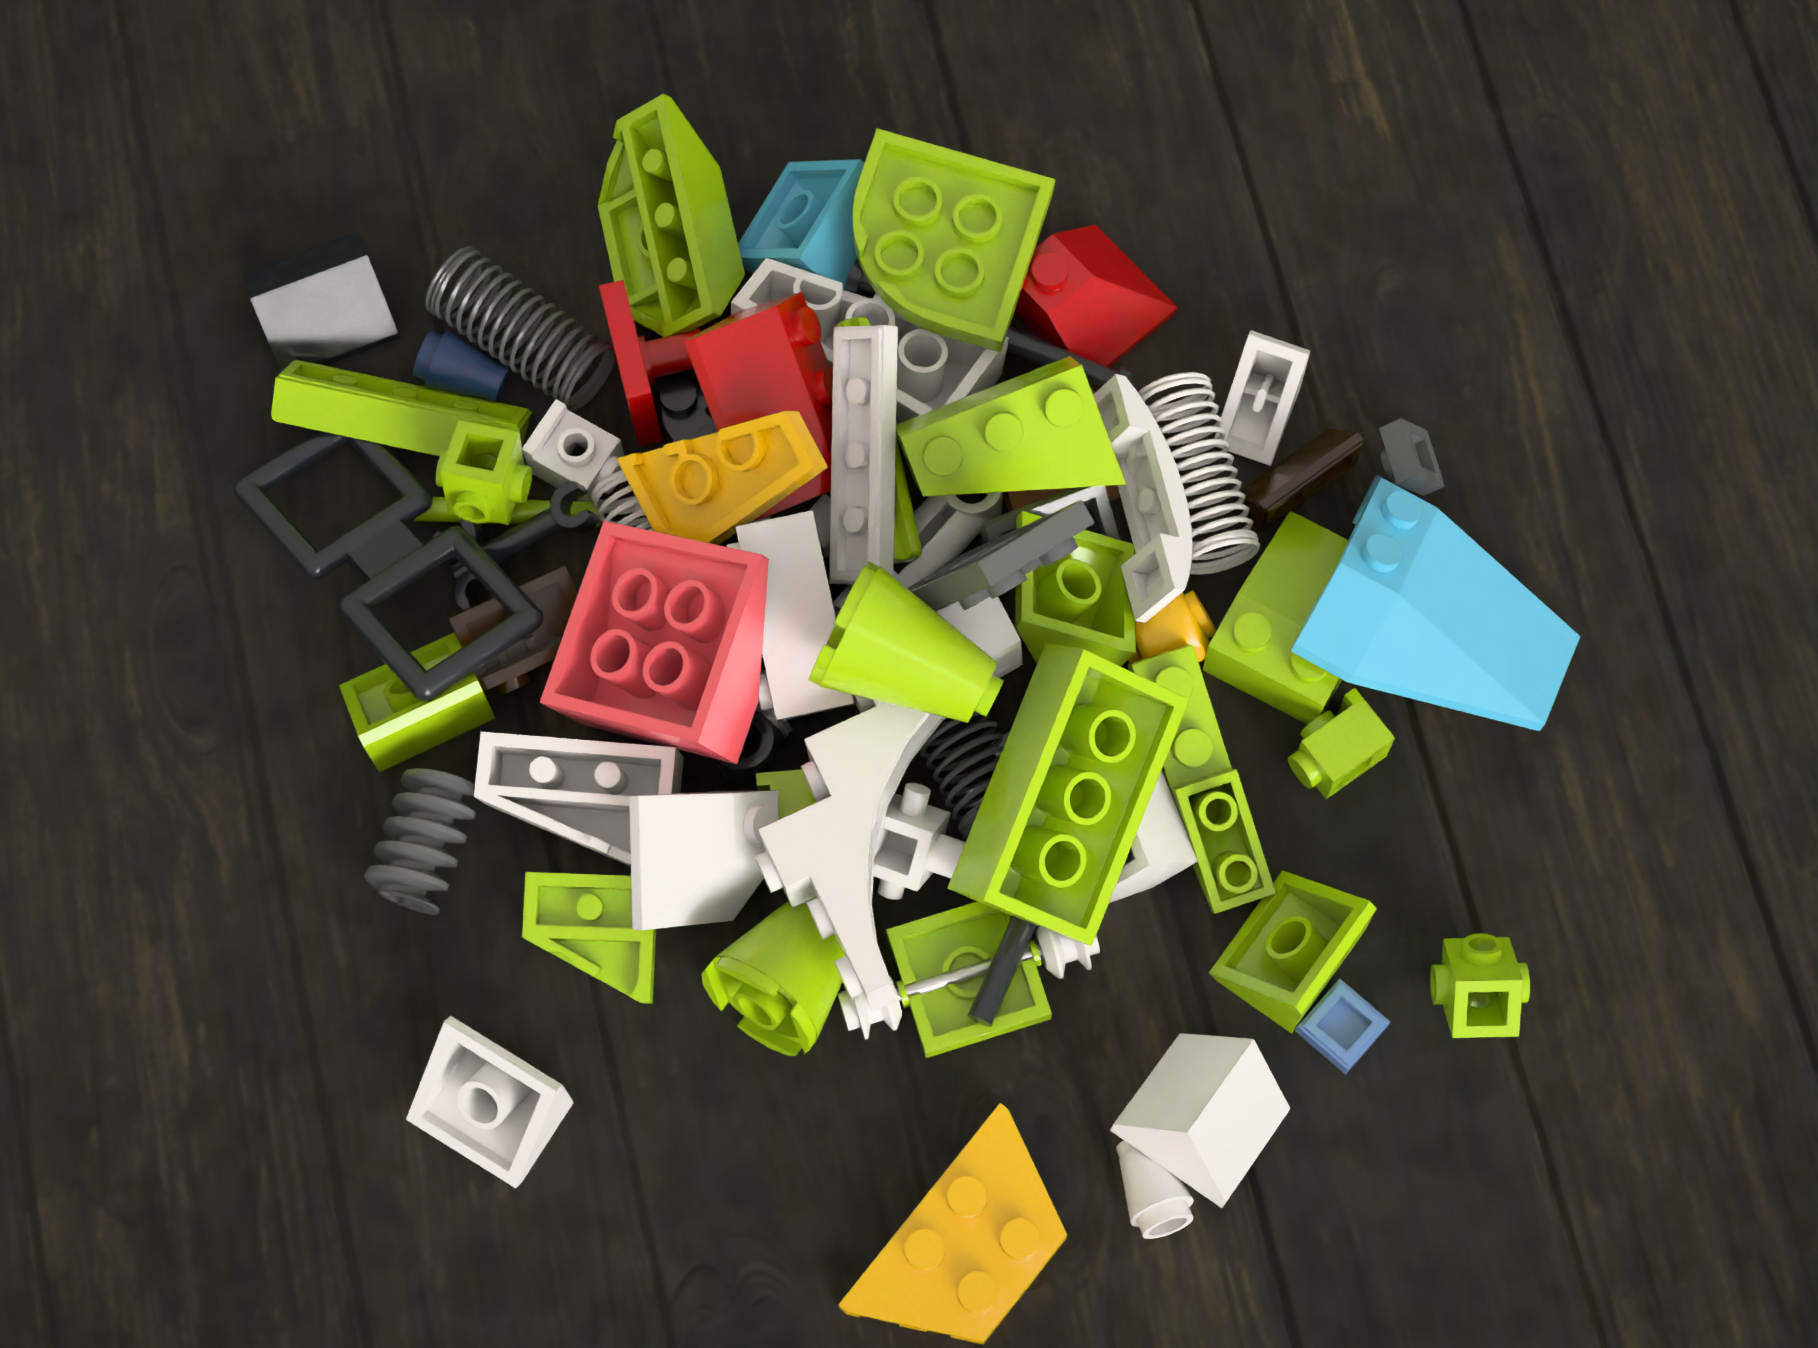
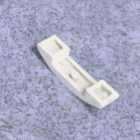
[1093,374,1193,623]

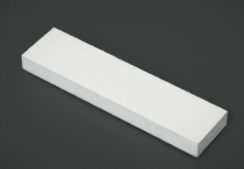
[829,325,898,584]

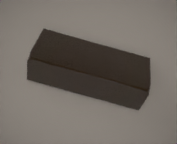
[1233,429,1364,532]

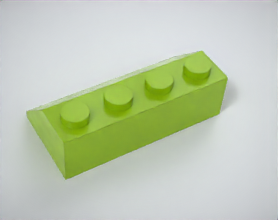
[947,643,1190,946]

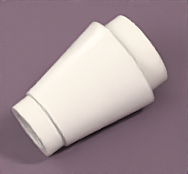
[1116,1140,1194,1239]

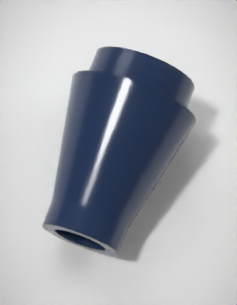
[412,330,510,403]

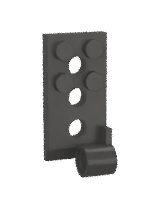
[908,499,1095,615]

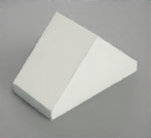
[1214,330,1310,466]

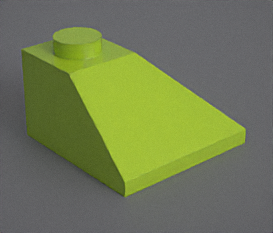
[1015,511,1136,667]

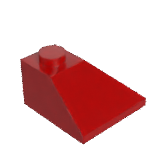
[1014,224,1178,368]

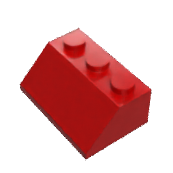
[684,291,833,522]

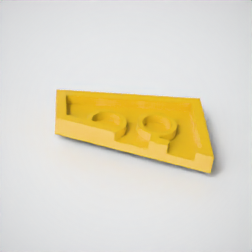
[616,411,828,545]

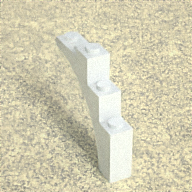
[755,597,1023,1012]

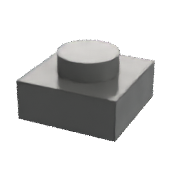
[1379,418,1445,496]

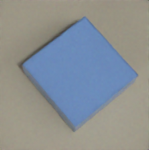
[1295,979,1390,1075]

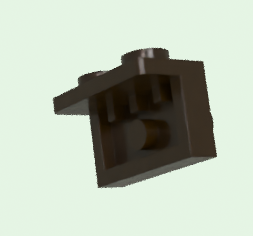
[448,564,578,695]

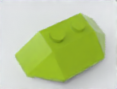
[598,94,745,337]

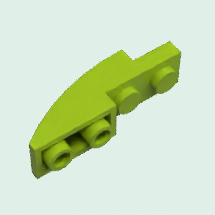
[1127,644,1276,914]

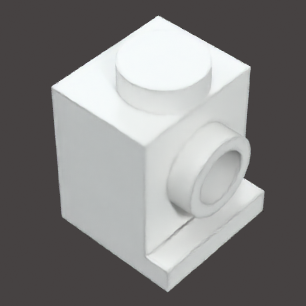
[522,399,625,502]

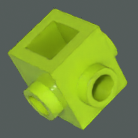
[436,420,532,525]
[1430,934,1530,1038]

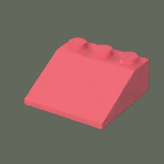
[540,521,769,764]

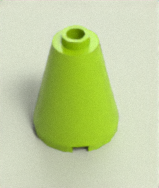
[808,561,1004,723]
[701,897,873,1056]

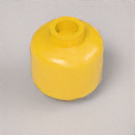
[1128,590,1216,663]

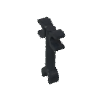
[433,481,599,609]

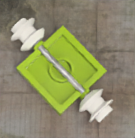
[837,901,1100,1058]

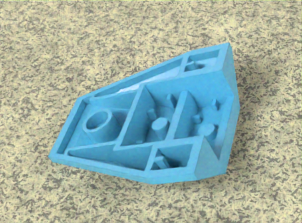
[1290,474,1580,731]

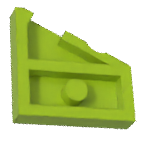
[522,872,656,1004]

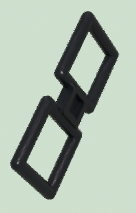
[234,431,543,701]

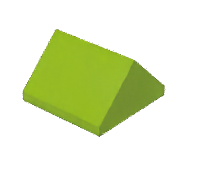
[339,632,495,773]
[1209,870,1377,1034]

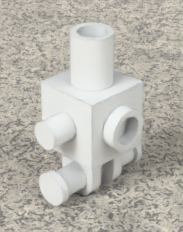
[874,783,966,900]

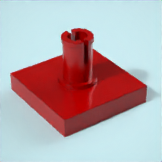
[599,280,701,447]

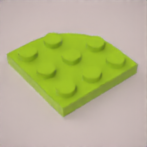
[853,128,1055,353]

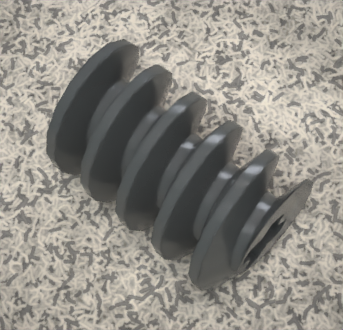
[364,768,476,915]

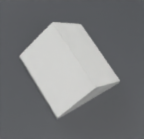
[406,1016,574,1188]
[1110,1033,1290,1208]

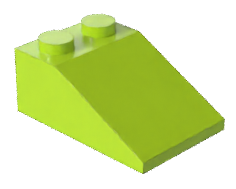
[1203,511,1348,725]

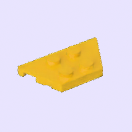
[838,1103,1067,1344]

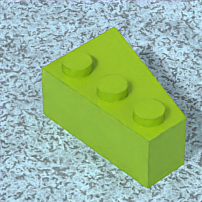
[896,356,1126,497]

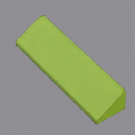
[271,359,532,456]

